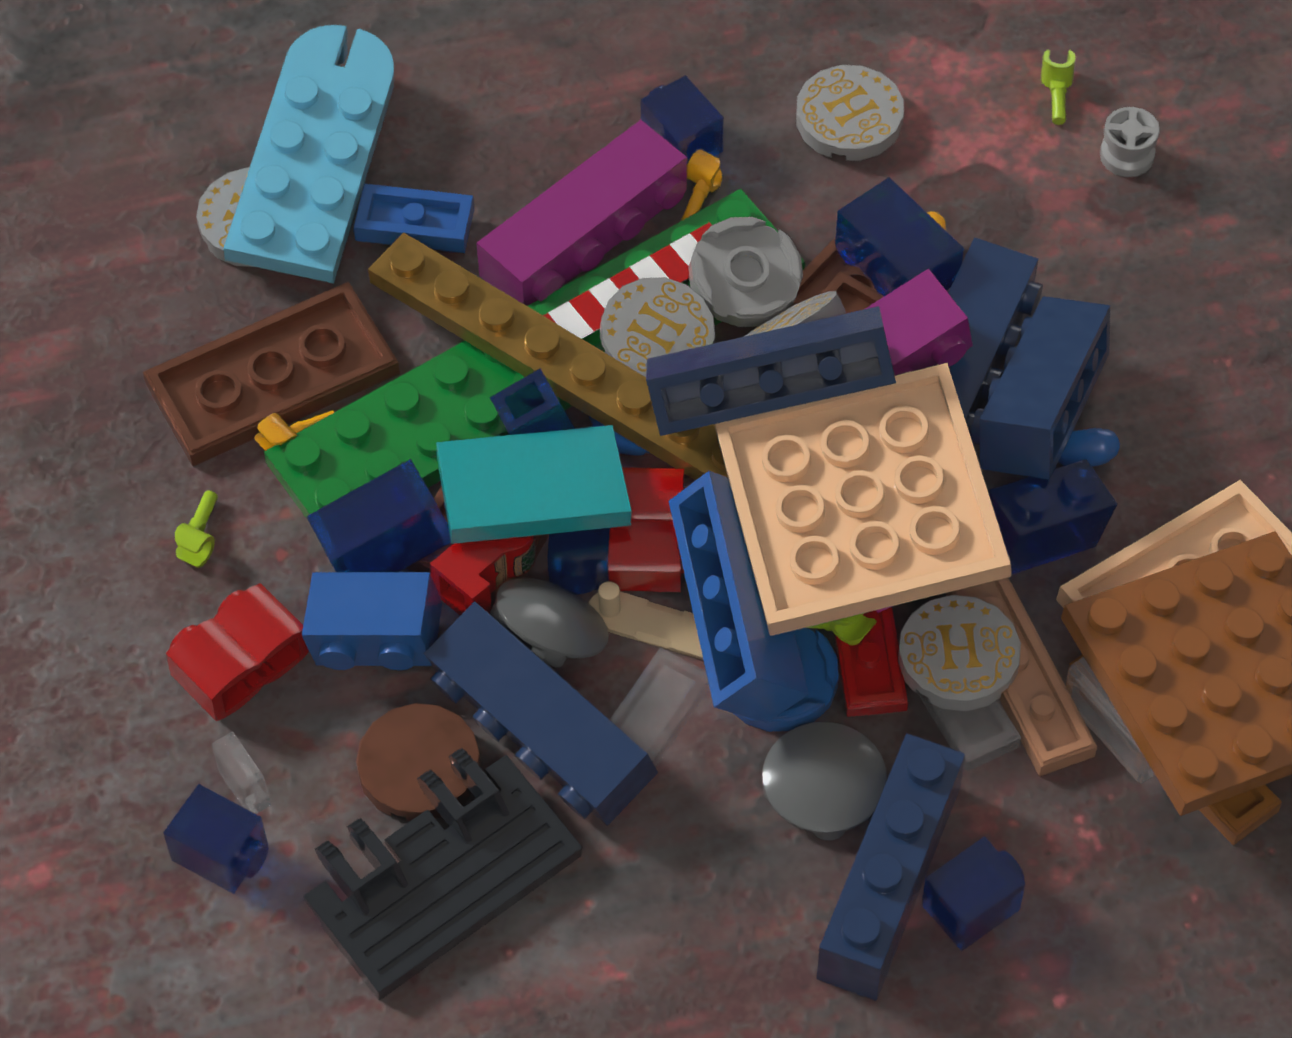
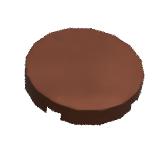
[356,703,481,821]

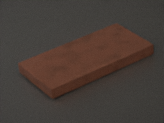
[143,281,400,466]

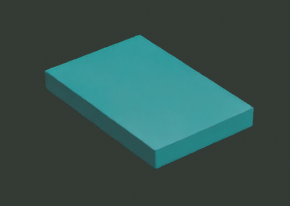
[436,425,632,544]

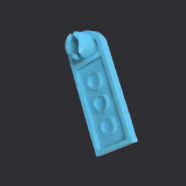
[223,25,394,283]

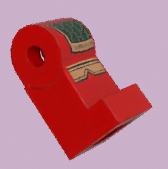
[430,535,536,616]

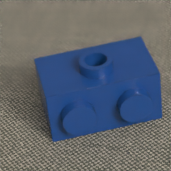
[302,572,442,670]

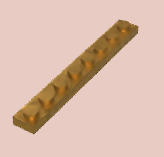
[368,232,728,480]

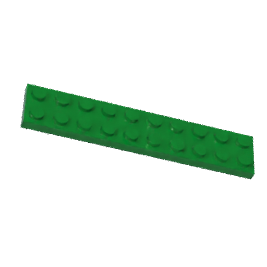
[264,188,805,545]

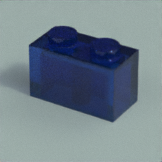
[835,177,964,296]
[306,459,451,572]
[988,459,1118,575]

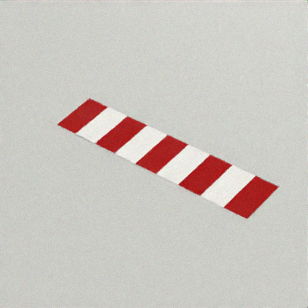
[543,222,712,339]

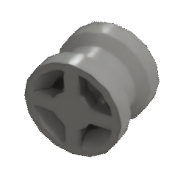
[1100,107,1160,177]

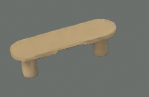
[589,582,703,660]

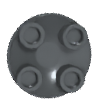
[490,577,609,667]
[763,722,887,841]

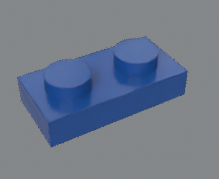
[354,184,475,253]

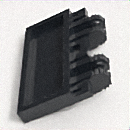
[303,748,582,1001]

